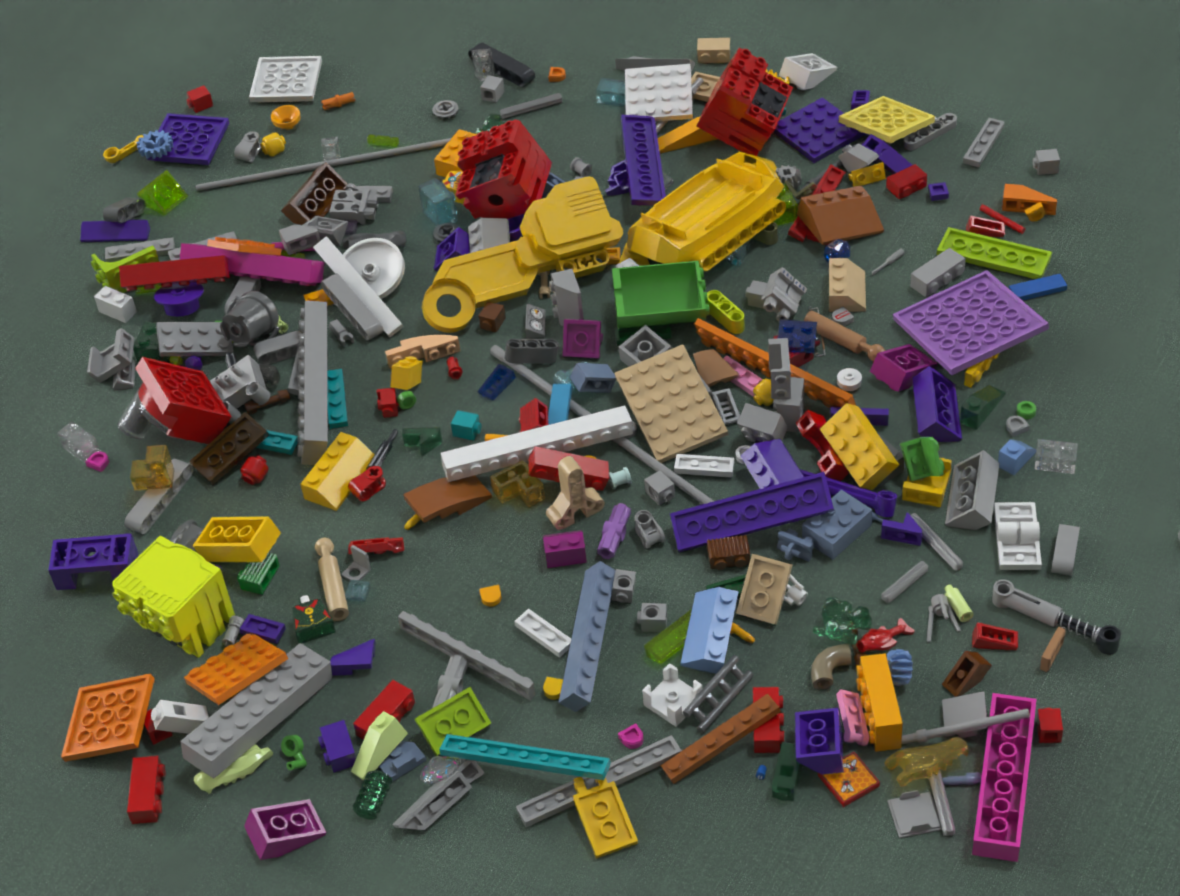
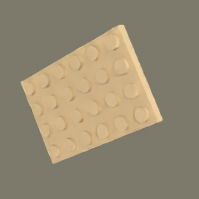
[614,344,728,463]

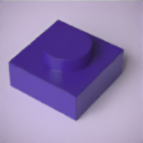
[928,182,949,201]

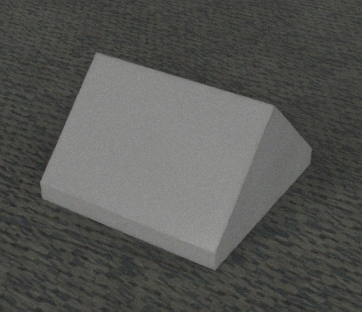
[302,216,348,246]

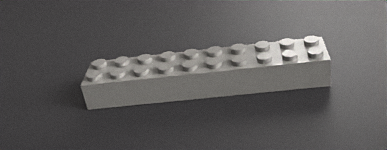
[298,300,328,465]

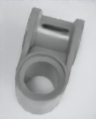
[234,131,262,162]
[635,510,665,549]

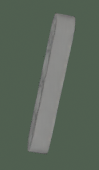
[903,113,957,151]

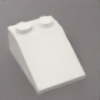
[779,53,837,90]

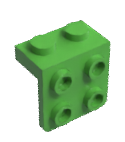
[900,437,945,481]

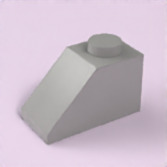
[838,143,879,173]
[279,224,320,255]

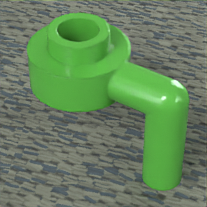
[281,735,307,770]

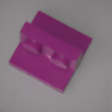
[563,319,604,358]

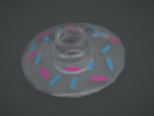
[420,756,460,784]

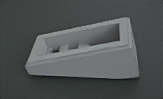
[712,388,740,425]

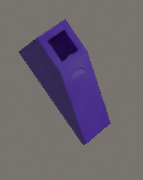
[862,134,912,174]

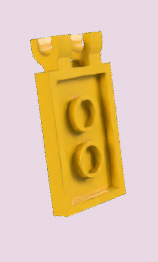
[573,777,638,858]

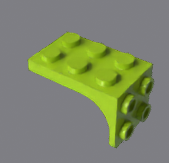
[91,245,159,293]

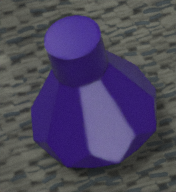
[185,356,203,371]

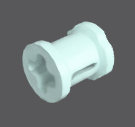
[609,467,632,489]

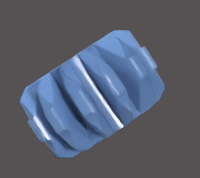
[887,649,913,686]

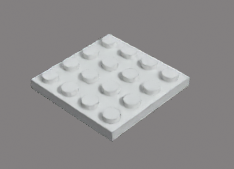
[249,56,322,103]
[625,64,693,122]

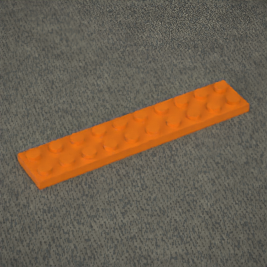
[694,318,856,409]

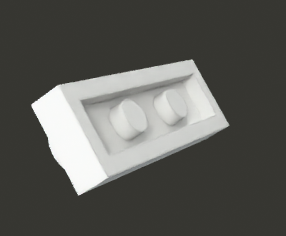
[674,454,735,477]
[514,609,571,658]

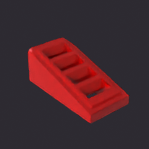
[966,216,1005,237]
[972,622,1018,650]

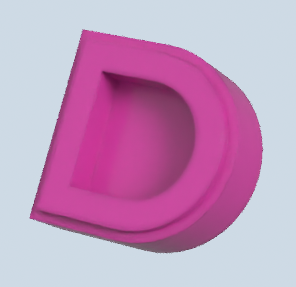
[85,452,109,472]
[618,724,644,749]

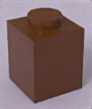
[479,302,506,333]

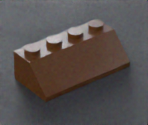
[280,162,348,225]

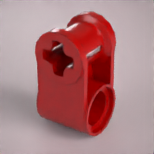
[348,466,386,502]

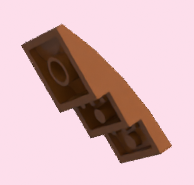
[403,475,493,523]

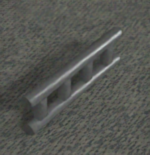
[682,655,754,733]

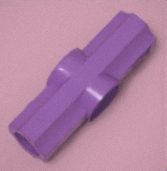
[597,503,631,559]

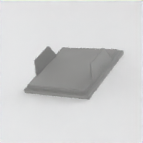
[942,692,988,738]
[887,790,942,838]

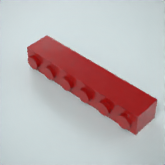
[119,255,230,291]

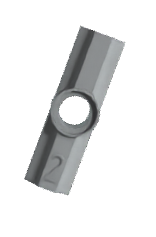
[432,655,468,708]

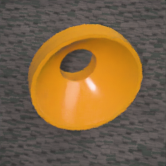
[271,105,301,130]

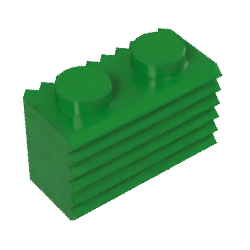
[237,552,280,595]

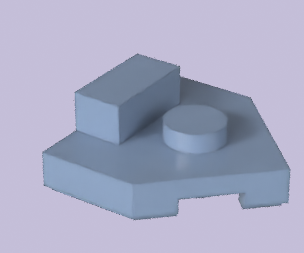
[378,741,426,783]

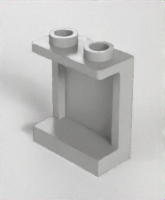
[87,328,134,383]
[768,338,791,399]

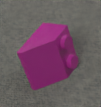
[543,530,587,568]

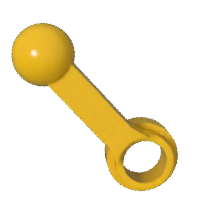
[103,135,143,163]

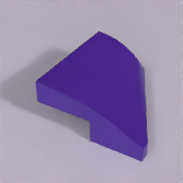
[605,159,629,196]
[330,639,376,676]

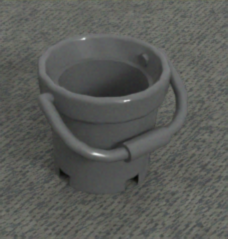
[220,291,280,347]

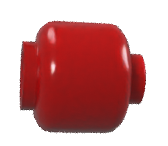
[240,456,269,485]

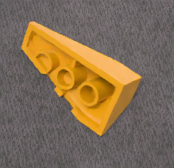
[658,116,718,154]

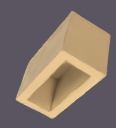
[697,38,730,63]

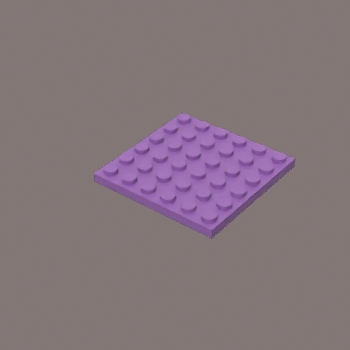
[893,270,1049,375]

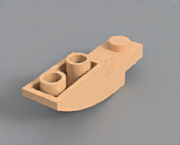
[385,335,460,369]

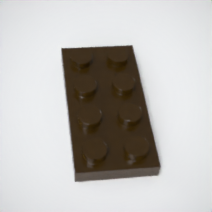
[189,412,269,485]

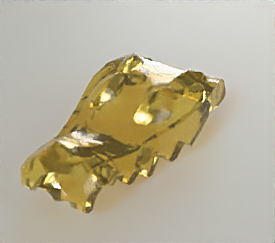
[884,737,968,786]

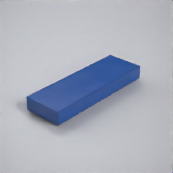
[1009,274,1067,301]

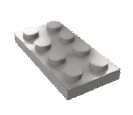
[156,322,233,356]

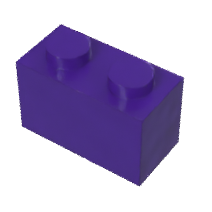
[318,720,356,773]

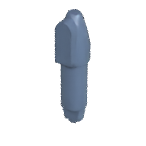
[942,772,982,785]

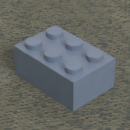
[802,490,872,560]

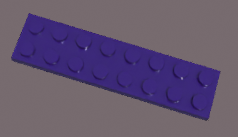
[621,115,666,206]
[670,472,834,552]

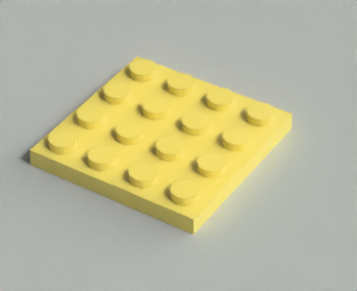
[839,96,935,143]

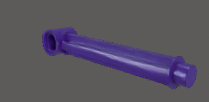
[800,469,897,517]

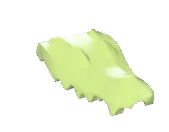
[194,744,273,794]

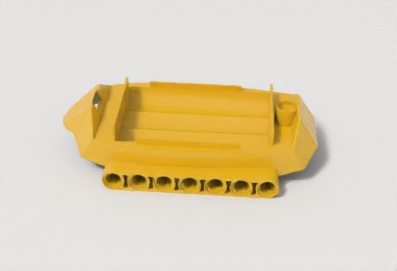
[627,152,786,271]

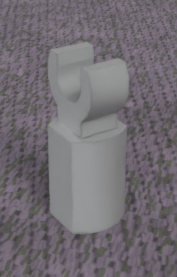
[329,319,354,347]

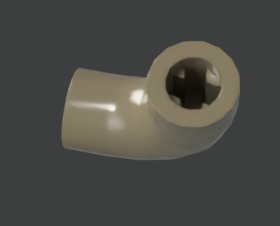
[811,644,851,690]

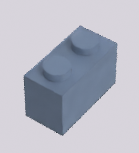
[570,363,616,393]

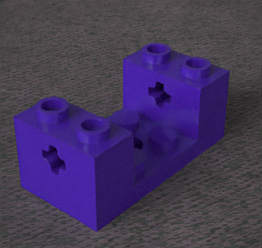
[48,533,139,590]

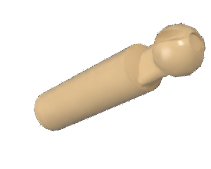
[315,537,349,621]

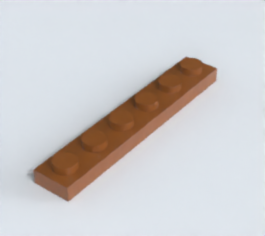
[660,694,781,784]

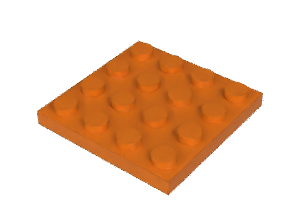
[184,634,288,705]
[61,673,155,762]

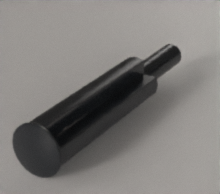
[366,429,398,474]

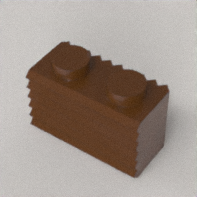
[707,535,750,570]

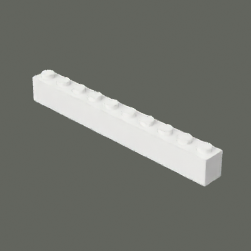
[441,406,633,482]

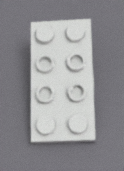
[994,502,1042,570]

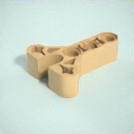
[546,456,605,530]

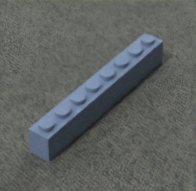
[558,561,616,712]

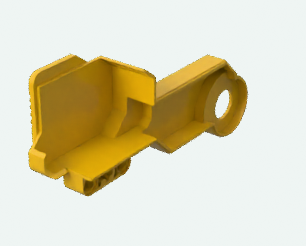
[422,176,623,333]

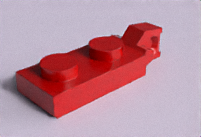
[348,537,405,554]

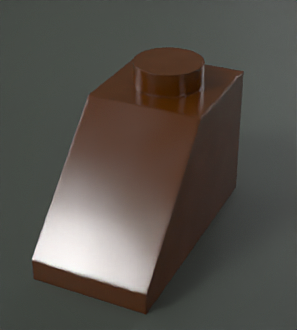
[942,651,992,697]

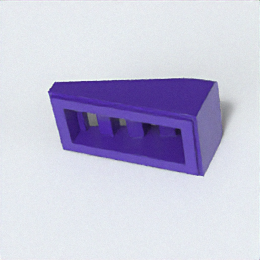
[851,90,870,110]

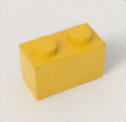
[390,356,423,390]

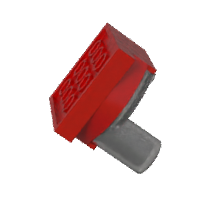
[117,357,232,444]

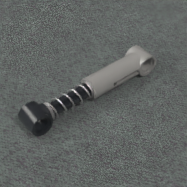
[992,579,1121,655]

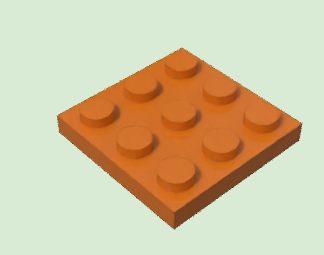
[207,237,281,256]

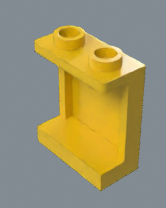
[902,458,952,507]

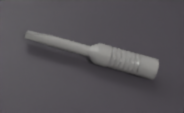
[872,248,905,275]

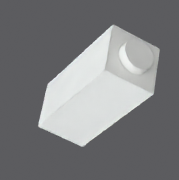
[151,700,209,734]

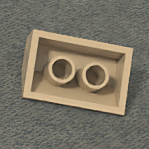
[829,258,866,312]

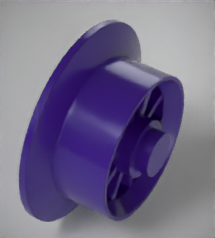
[154,282,204,317]

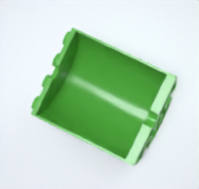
[612,261,710,329]

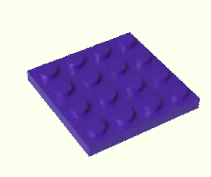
[774,97,866,163]
[147,113,229,165]

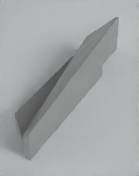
[615,56,695,72]
[392,758,484,830]

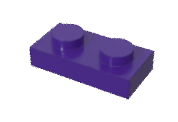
[240,614,286,644]

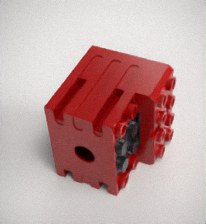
[696,48,793,156]
[455,119,552,219]

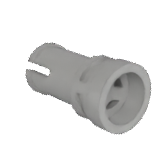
[222,616,245,646]

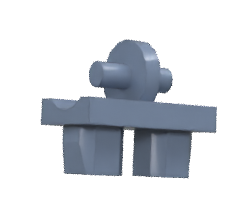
[777,529,814,561]

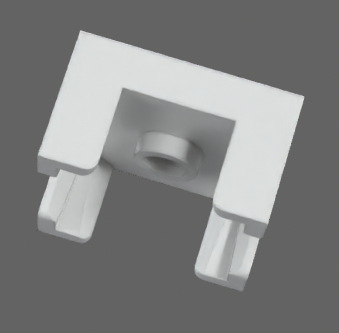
[642,663,703,727]

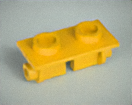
[848,162,886,187]

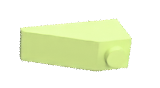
[351,711,408,781]

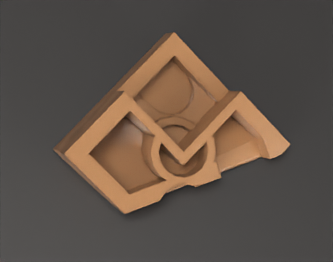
[693,349,740,387]

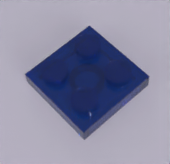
[778,320,817,353]

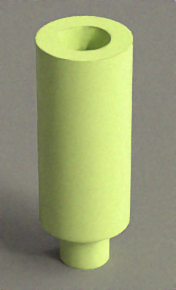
[944,585,974,622]

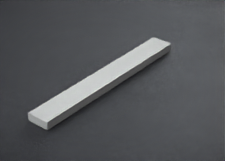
[313,236,404,337]

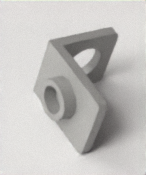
[342,545,371,584]

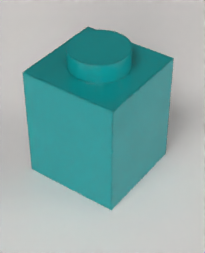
[451,410,482,441]

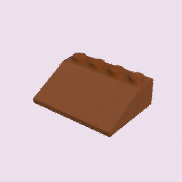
[797,186,884,245]

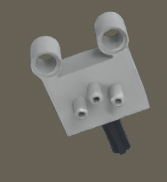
[210,353,270,425]

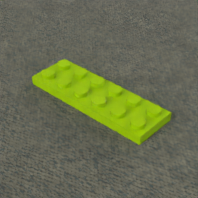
[937,227,1052,279]

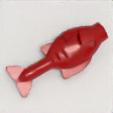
[856,618,914,652]

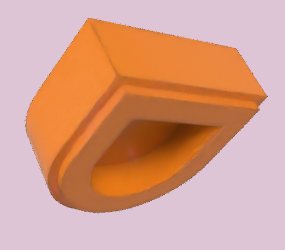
[548,67,566,82]

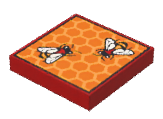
[818,752,880,807]

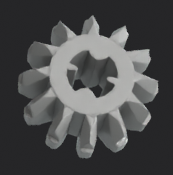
[776,165,802,193]

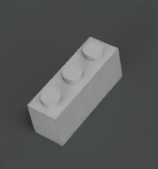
[910,248,965,297]

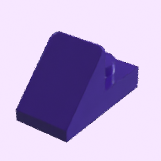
[881,512,922,546]

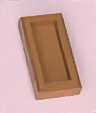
[1040,627,1066,672]

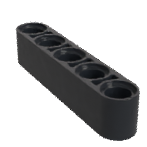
[468,42,535,87]

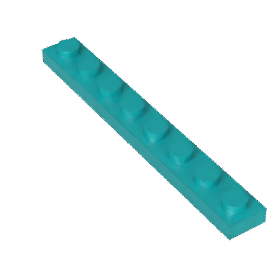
[439,734,611,780]

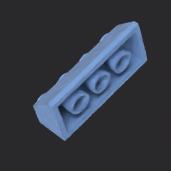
[680,587,738,674]

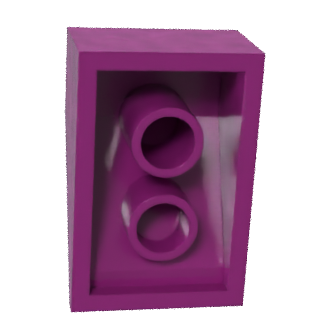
[870,344,938,392]
[244,799,327,860]

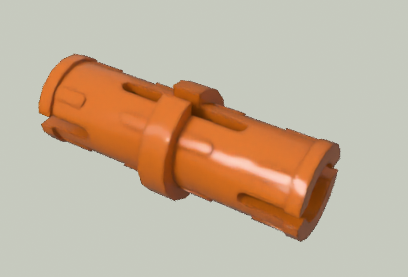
[321,92,355,110]

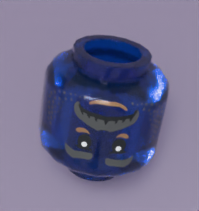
[824,239,851,263]

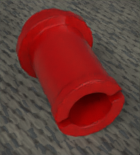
[446,357,463,379]

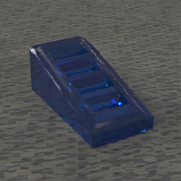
[477,364,516,401]

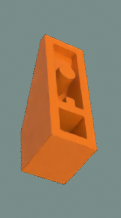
[1002,184,1057,215]

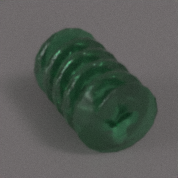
[352,770,393,820]

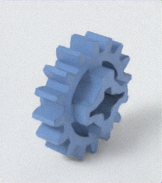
[137,130,173,159]

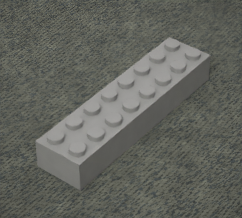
[180,643,332,779]

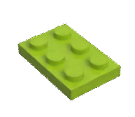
[414,687,491,756]

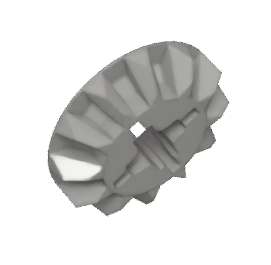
[432,100,458,120]

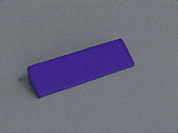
[80,220,150,242]

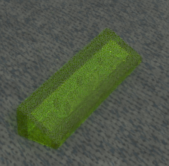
[644,609,692,665]

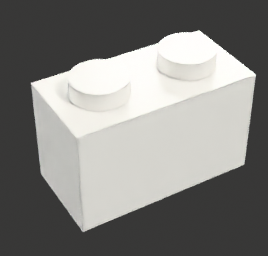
[94,286,137,323]

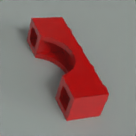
[796,410,849,482]

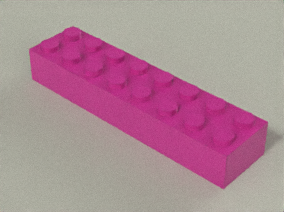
[179,243,325,286]
[972,693,1037,862]

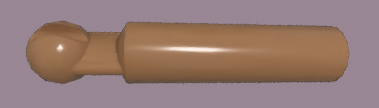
[803,310,885,362]

